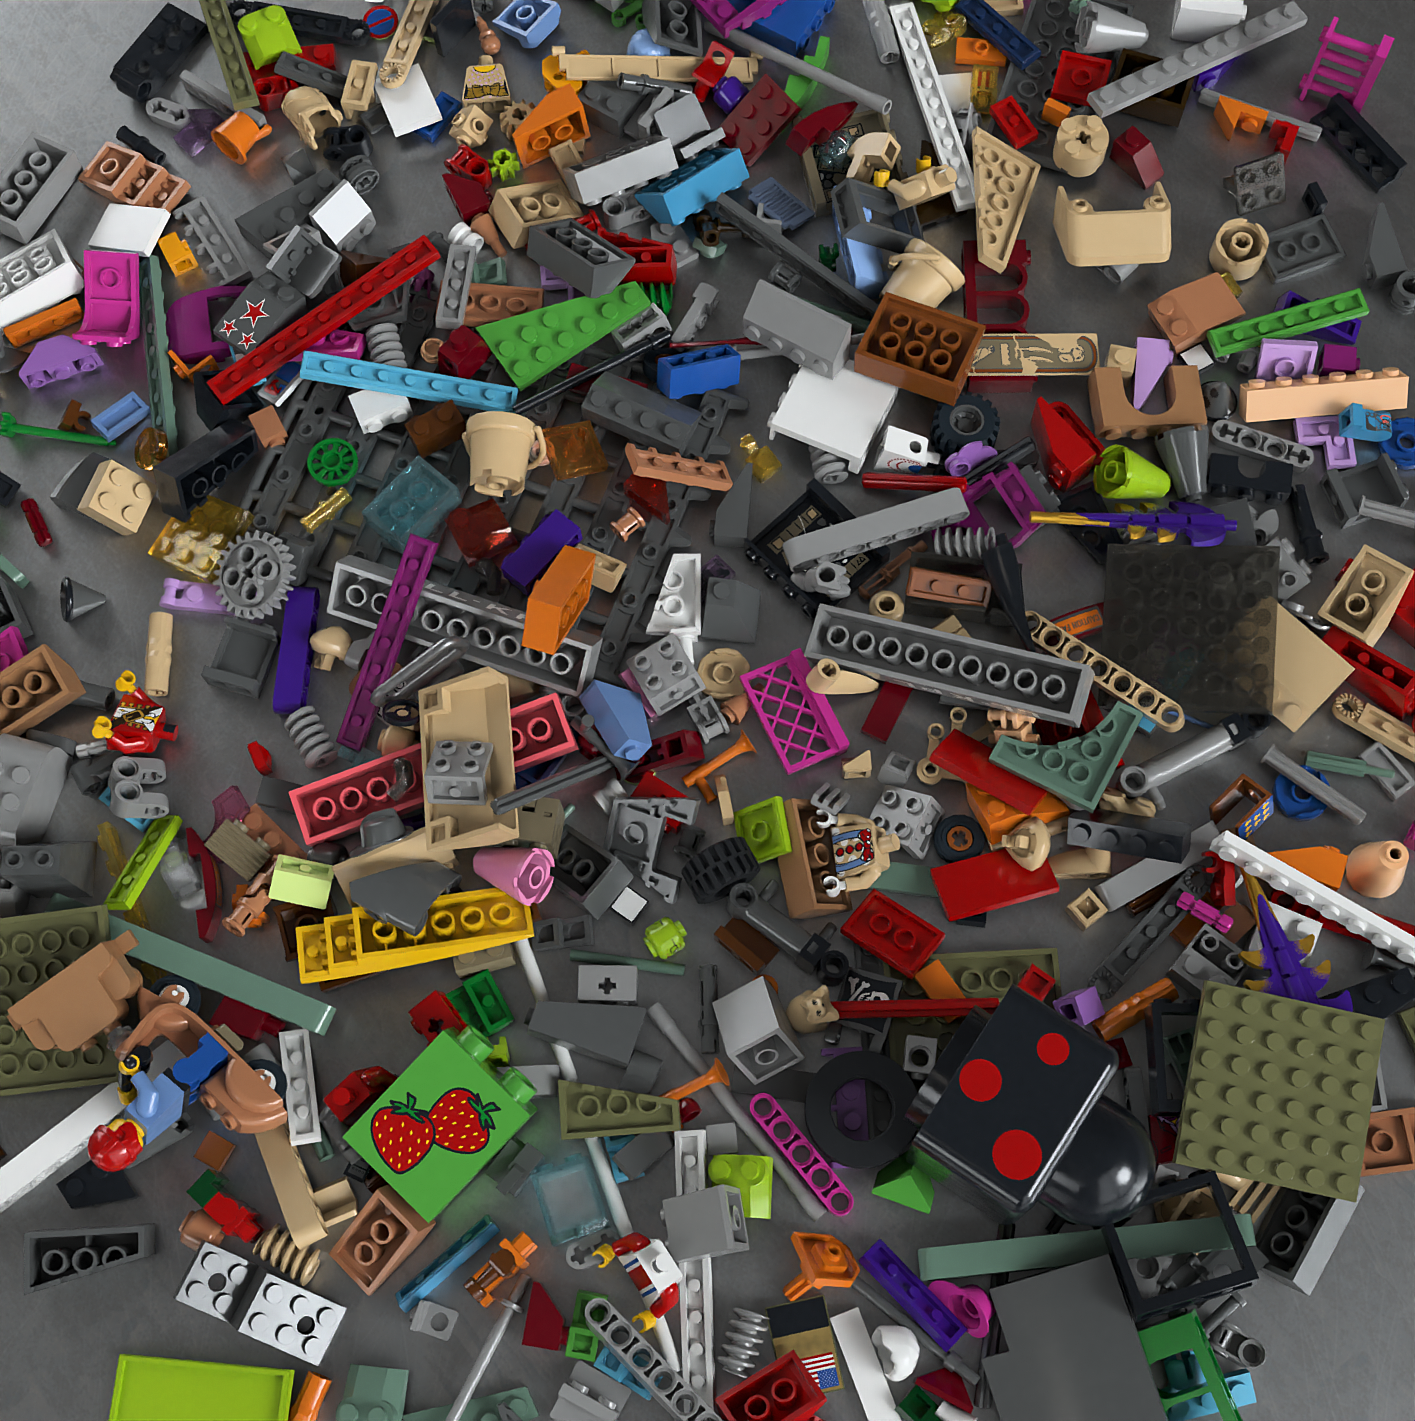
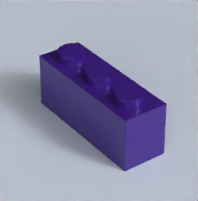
[501,509,583,596]

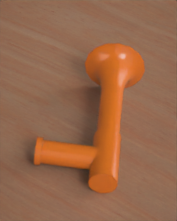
[681,729,757,804]
[658,1057,730,1133]

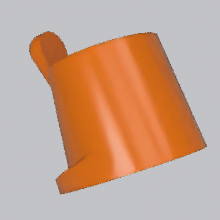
[211,111,272,165]

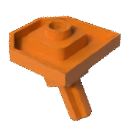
[783,1232,860,1302]

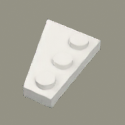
[646,554,701,635]

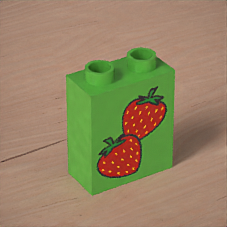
[342,1025,538,1223]

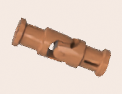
[222,854,278,937]

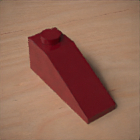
[614,729,705,780]

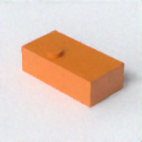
[522,545,596,655]

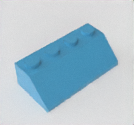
[634,148,750,226]

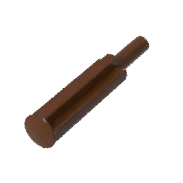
[1125,871,1201,917]

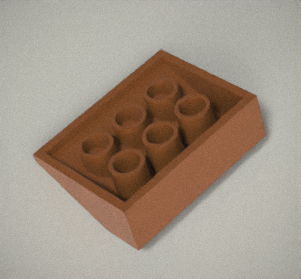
[854,292,986,406]

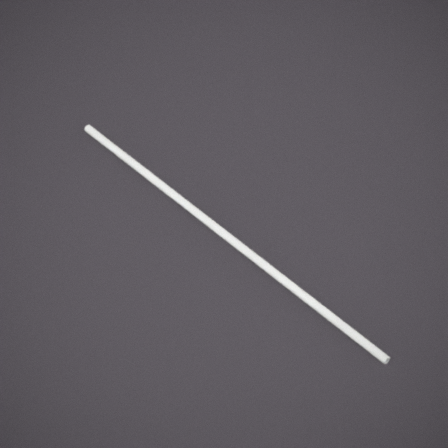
[479,845,682,1372]

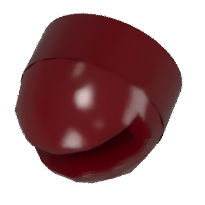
[679,1097,702,1123]

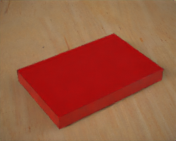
[840,888,945,979]

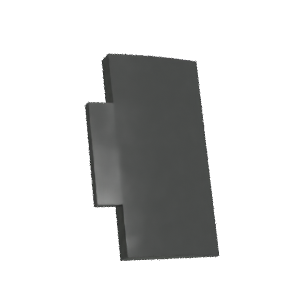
[981,1253,1168,1421]

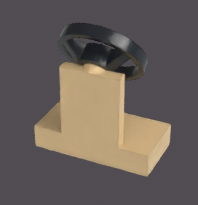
[382,699,420,732]

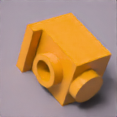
[157,232,199,277]

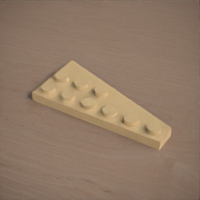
[972,126,1041,274]

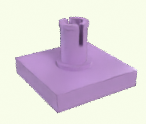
[1254,338,1319,382]

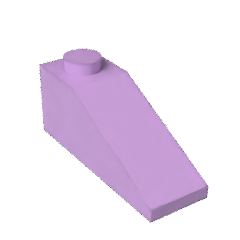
[1130,337,1173,411]

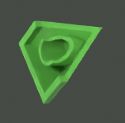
[872,1150,935,1214]

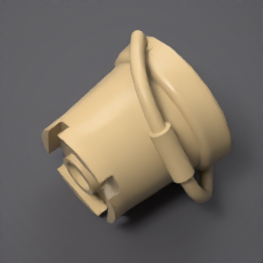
[879,238,965,308]
[462,411,546,497]

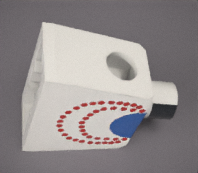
[873,426,940,474]

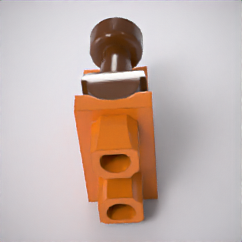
[463,1231,538,1308]

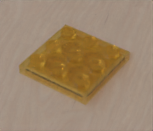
[148,495,255,584]

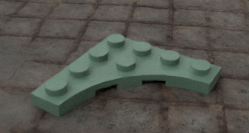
[988,701,1144,813]

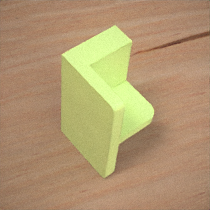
[269,854,334,910]

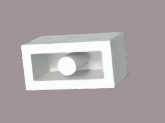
[348,389,414,434]

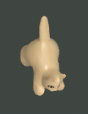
[1096,786,1156,818]
[786,985,839,1034]

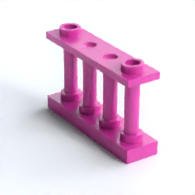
[1298,16,1395,114]

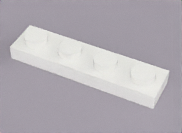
[279,1029,322,1146]

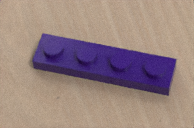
[858,1239,968,1352]

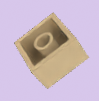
[77,459,157,536]

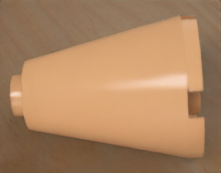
[1346,841,1409,898]

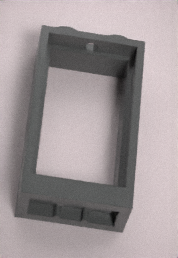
[830,177,925,254]

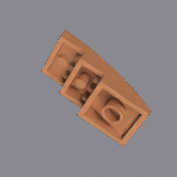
[77,141,191,214]

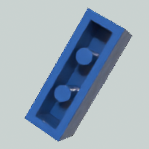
[657,344,741,399]

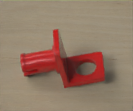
[692,41,734,103]

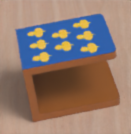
[1209,773,1274,841]

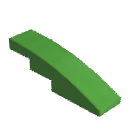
[782,36,830,132]

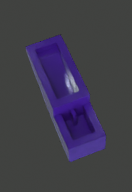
[1274,290,1362,345]

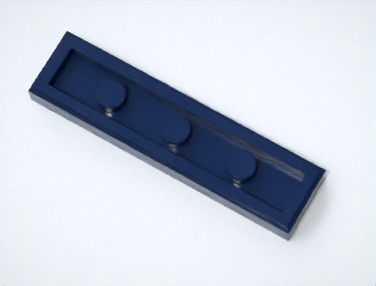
[955,0,1041,70]

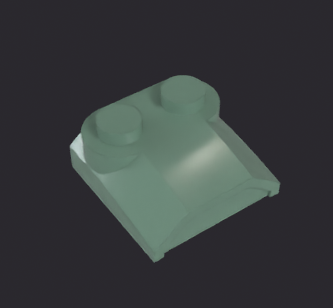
[336,1364,409,1421]

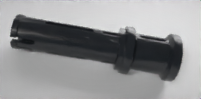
[1290,484,1329,566]

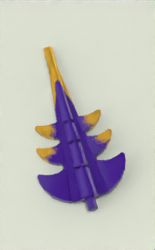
[1029,501,1237,547]
[1238,866,1353,1012]

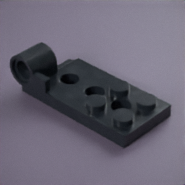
[110,2,208,103]

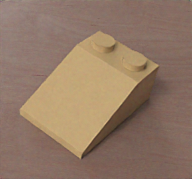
[488,178,584,249]
[1317,544,1415,648]

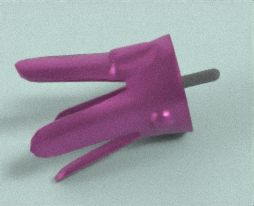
[409,267,435,303]

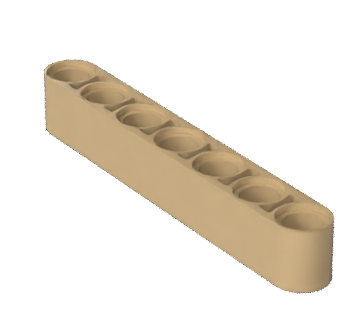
[1025,611,1185,732]

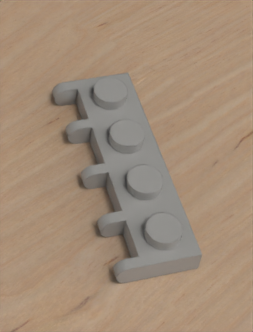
[173,195,253,286]

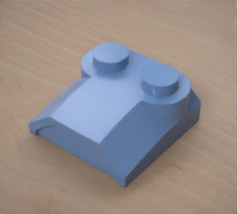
[492,0,561,49]

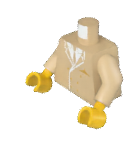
[873,156,957,211]

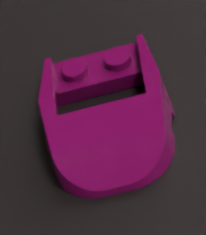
[690,0,786,38]
[165,286,247,364]
[931,462,1046,570]

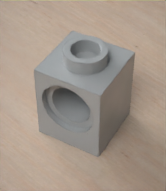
[903,1035,937,1082]

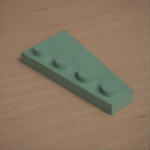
[403,1386,540,1421]

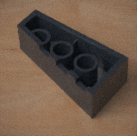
[1319,967,1415,1020]

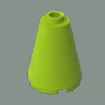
[1093,444,1171,499]

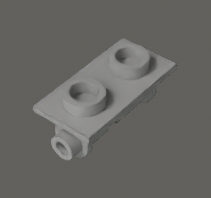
[955,102,982,161]

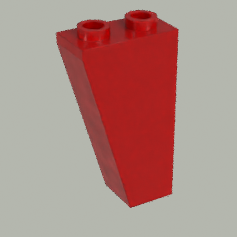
[1321,625,1415,722]

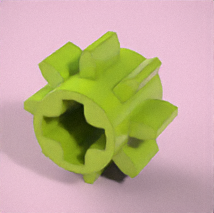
[488,148,520,182]

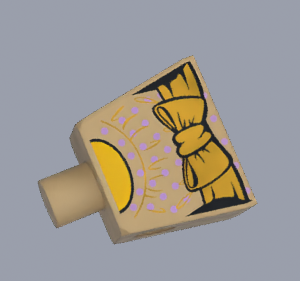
[462,55,512,114]

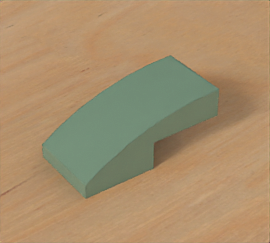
[471,257,507,285]

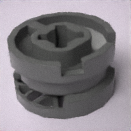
[338,155,380,195]

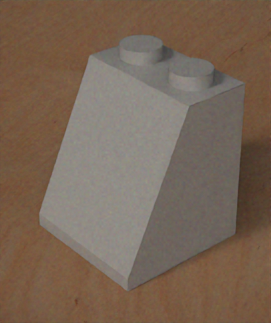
[712,976,806,1085]
[660,1184,750,1263]

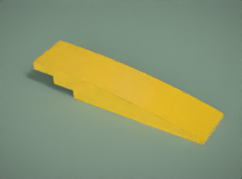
[296,887,534,984]

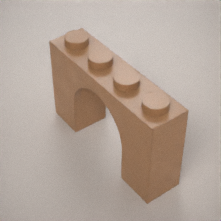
[1087,365,1208,440]

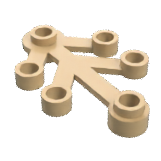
[916,707,998,785]

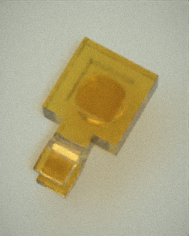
[740,433,782,483]

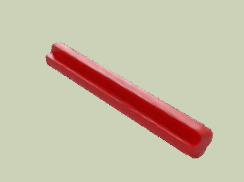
[862,472,967,493]

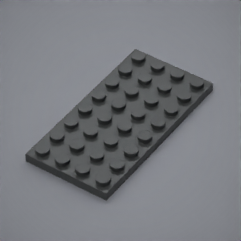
[987,0,1134,173]

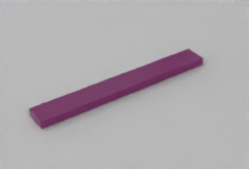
[336,533,439,752]

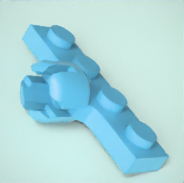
[1161,1350,1257,1421]

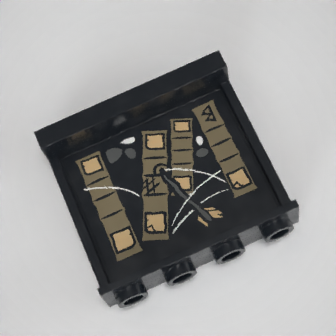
[744,478,891,619]

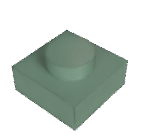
[692,236,727,258]

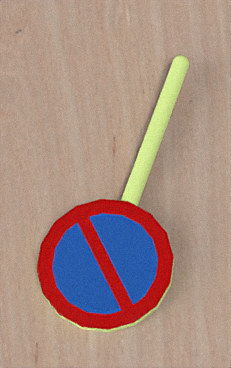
[363,5,435,44]

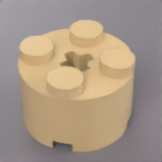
[1053,115,1109,177]
[1209,218,1269,282]

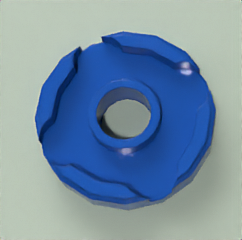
[1378,417,1415,470]
[1272,765,1330,821]

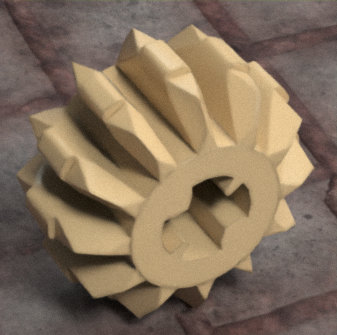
[499,99,535,141]

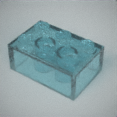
[362,455,462,555]

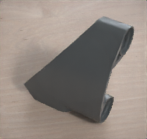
[349,862,462,937]

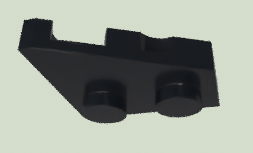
[56,1160,139,1210]

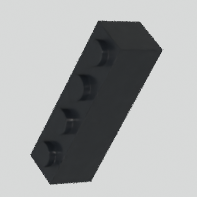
[1067,808,1192,864]

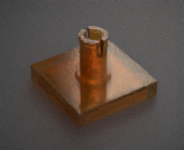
[542,420,609,481]

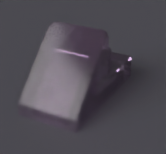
[173,109,225,158]

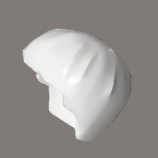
[871,1325,920,1382]

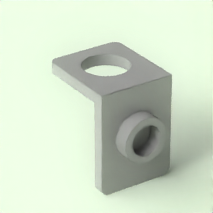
[409,1299,459,1341]

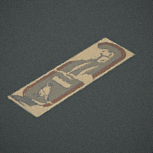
[968,333,1100,376]

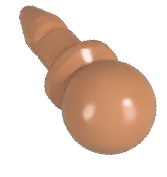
[476,16,501,55]

